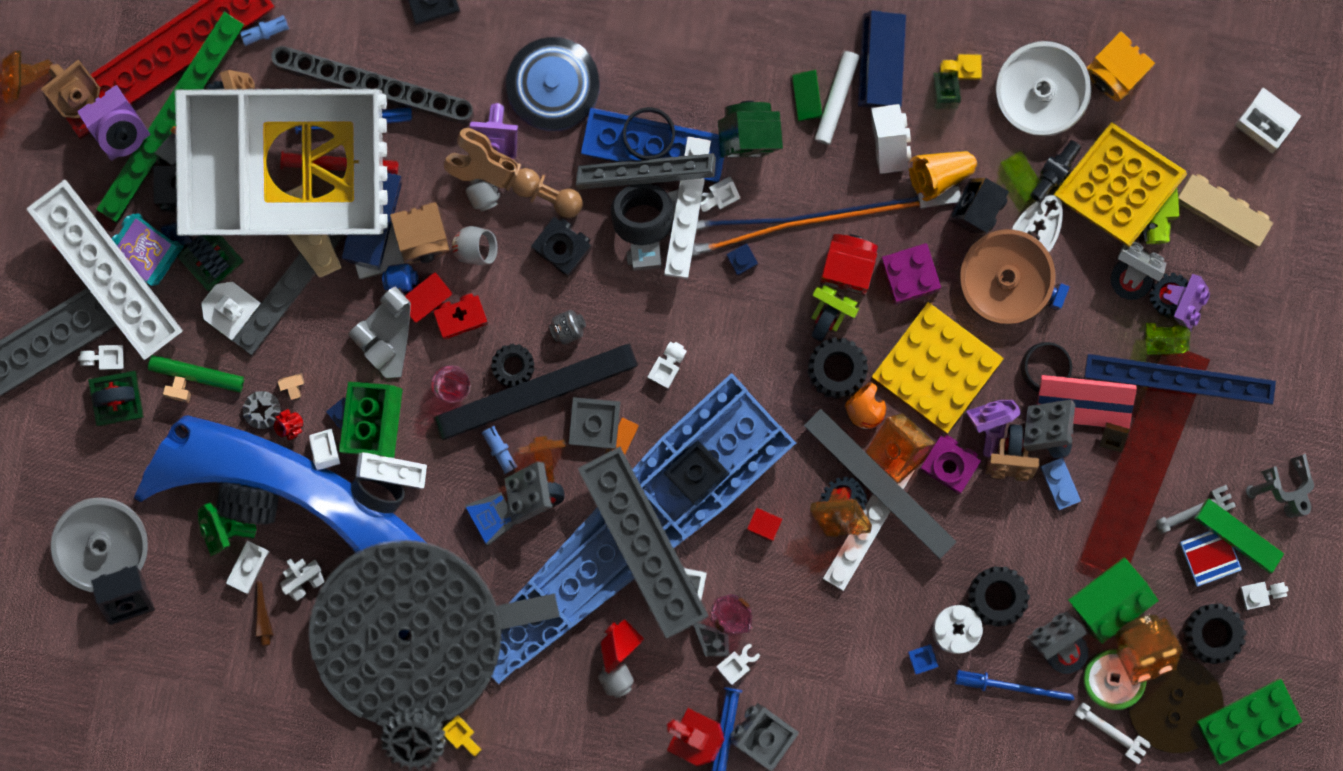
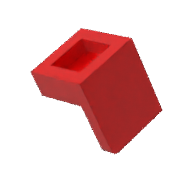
[746,508,782,542]

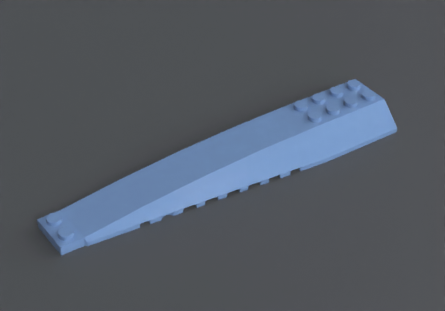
[492,373,796,684]

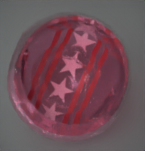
[431,366,471,404]

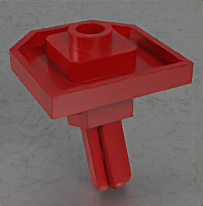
[666,708,725,767]

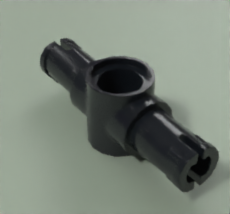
[1030,140,1081,203]

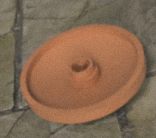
[960,229,1056,324]

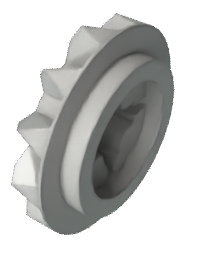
[243,391,281,429]

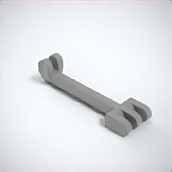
[1156,485,1236,534]

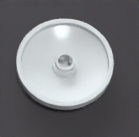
[996,41,1091,136]

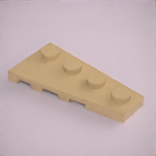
[285,185,341,278]

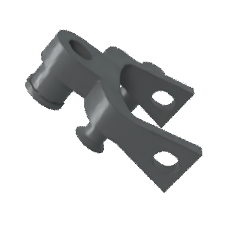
[1246,454,1314,518]

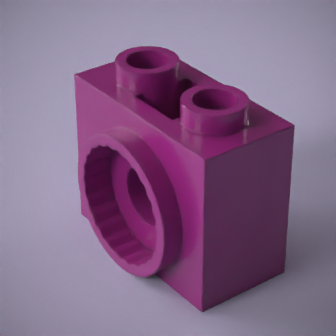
[919,435,981,494]

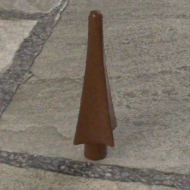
[256,581,274,646]

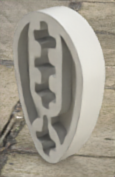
[1012,195,1063,252]

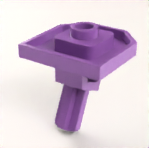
[470,103,518,159]
[966,400,1021,457]

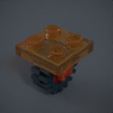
[810,477,872,537]

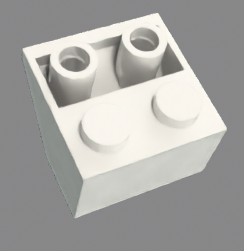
[1235,88,1300,153]

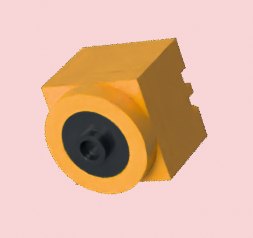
[1087,31,1155,102]

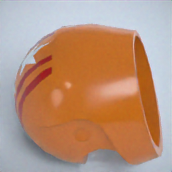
[845,382,886,429]

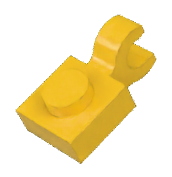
[941,55,982,80]
[442,715,481,756]

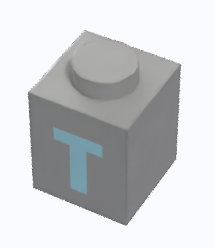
[626,241,661,271]

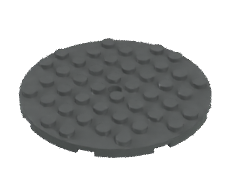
[309,540,502,729]

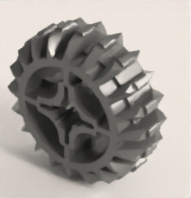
[381,708,446,771]

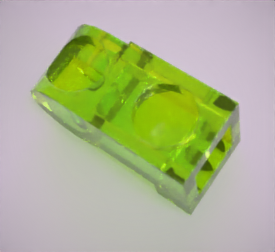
[1145,323,1191,354]

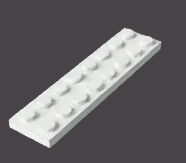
[27,179,183,360]

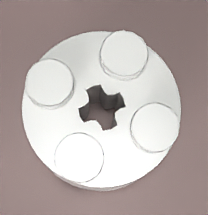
[933,605,983,654]

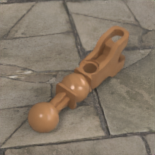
[444,128,583,218]

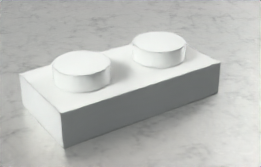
[226,540,270,594]

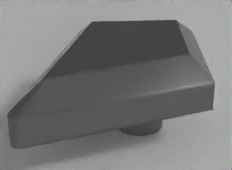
[694,623,729,657]

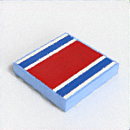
[1179,531,1242,587]

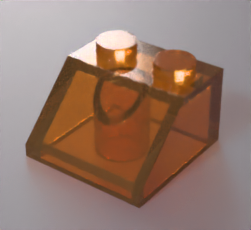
[865,413,936,484]

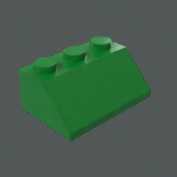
[339,382,403,458]
[1068,557,1159,644]

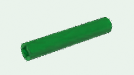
[148,355,244,393]

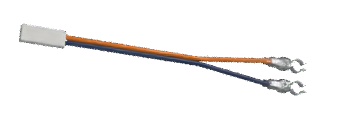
[668,186,960,257]

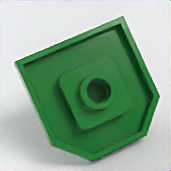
[198,503,257,556]

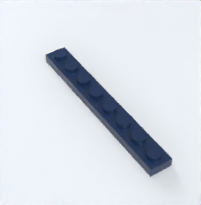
[1084,354,1276,405]

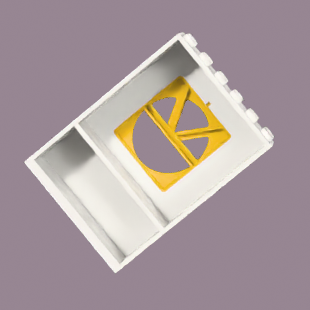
[176,89,388,235]

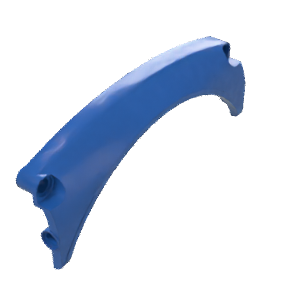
[134,415,426,640]

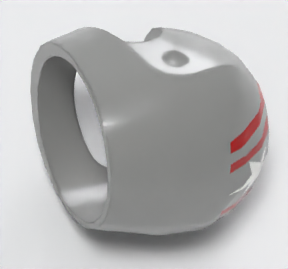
[452,226,498,266]

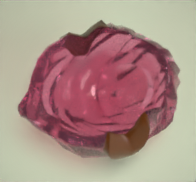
[711,594,752,636]

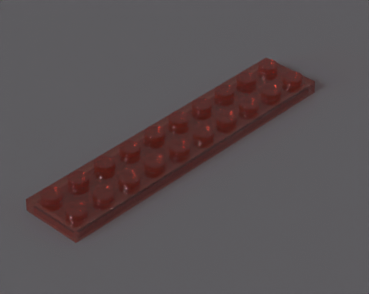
[1079,342,1210,571]

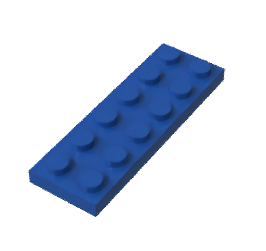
[581,108,724,183]

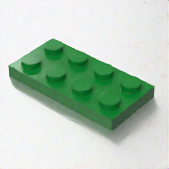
[1196,679,1303,765]

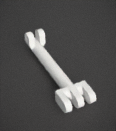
[1075,702,1151,764]

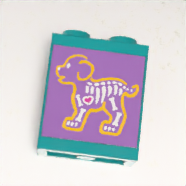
[111,213,184,286]

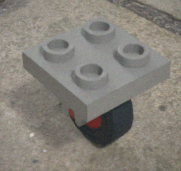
[1110,241,1167,300]

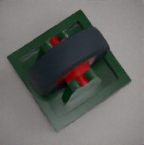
[88,371,144,427]

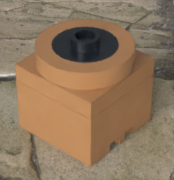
[390,202,450,264]

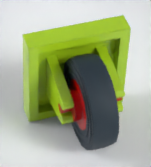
[811,284,860,341]

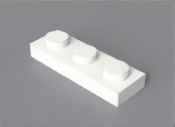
[356,453,427,489]

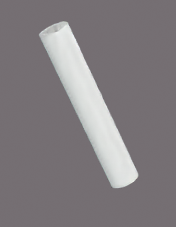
[815,51,859,145]

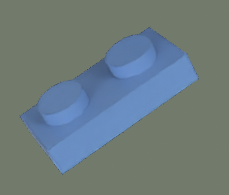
[1040,457,1081,511]

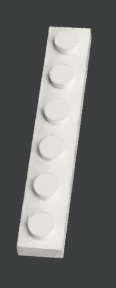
[664,137,711,279]
[823,456,916,591]

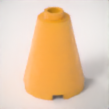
[909,151,977,201]

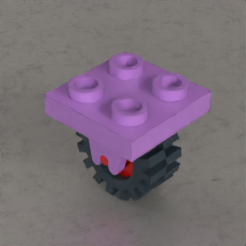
[1149,273,1210,332]

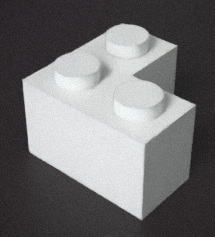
[871,104,911,174]

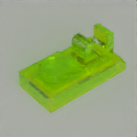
[1000,151,1040,203]

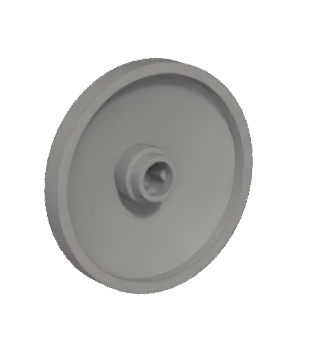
[51,498,148,592]

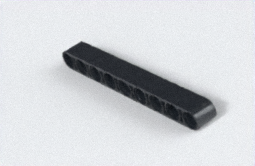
[433,344,638,440]

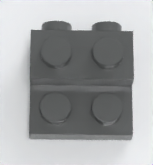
[730,703,799,771]

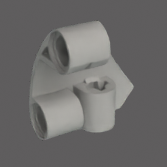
[348,286,411,378]

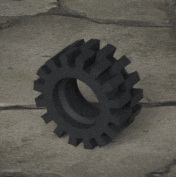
[491,343,535,387]

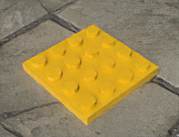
[1054,122,1187,247]
[871,302,1004,434]

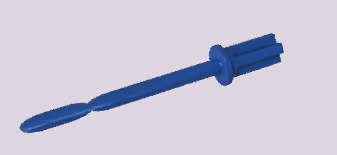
[955,670,1074,700]

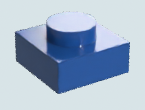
[1049,283,1070,311]
[908,644,938,675]

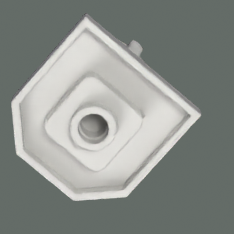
[202,282,261,341]

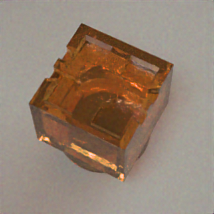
[1115,615,1182,686]

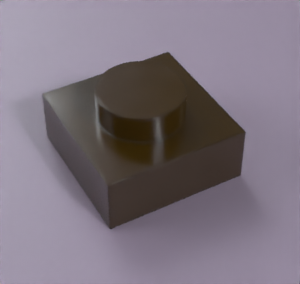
[1099,422,1129,453]

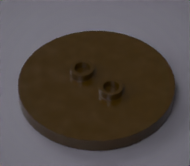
[1128,658,1224,753]

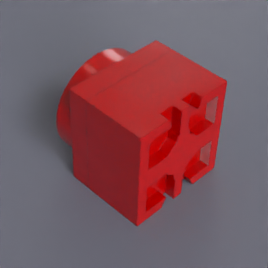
[820,234,878,295]

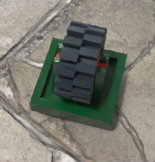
[177,235,244,292]

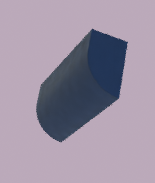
[858,10,906,108]
[342,173,403,271]

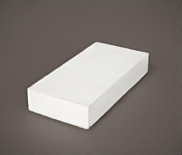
[309,429,340,470]

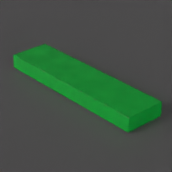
[1194,499,1284,574]

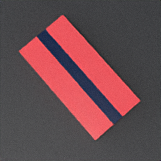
[1037,375,1137,429]

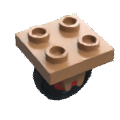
[985,424,1039,481]

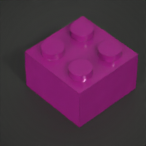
[880,243,941,305]

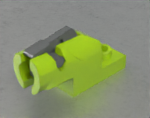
[1142,188,1179,244]

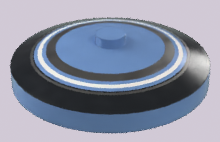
[506,37,600,131]

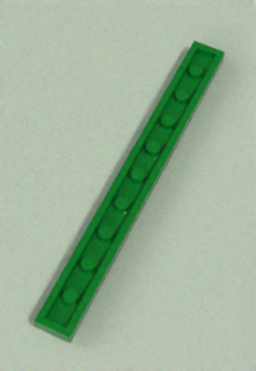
[96,12,244,222]

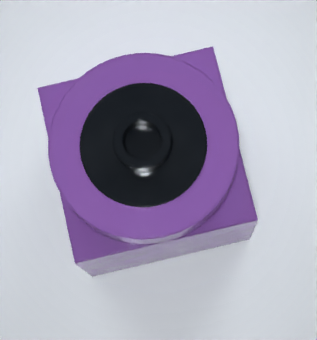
[77,85,151,161]

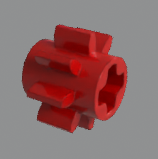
[274,409,303,440]

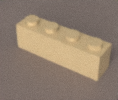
[1178,174,1273,250]

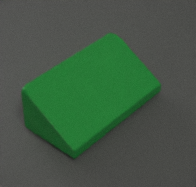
[792,70,822,121]

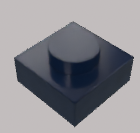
[161,221,192,245]
[726,243,758,276]
[326,397,346,430]

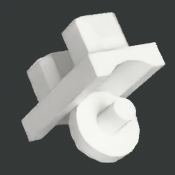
[280,559,325,601]

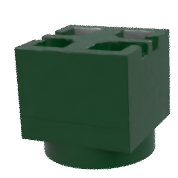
[718,101,783,158]

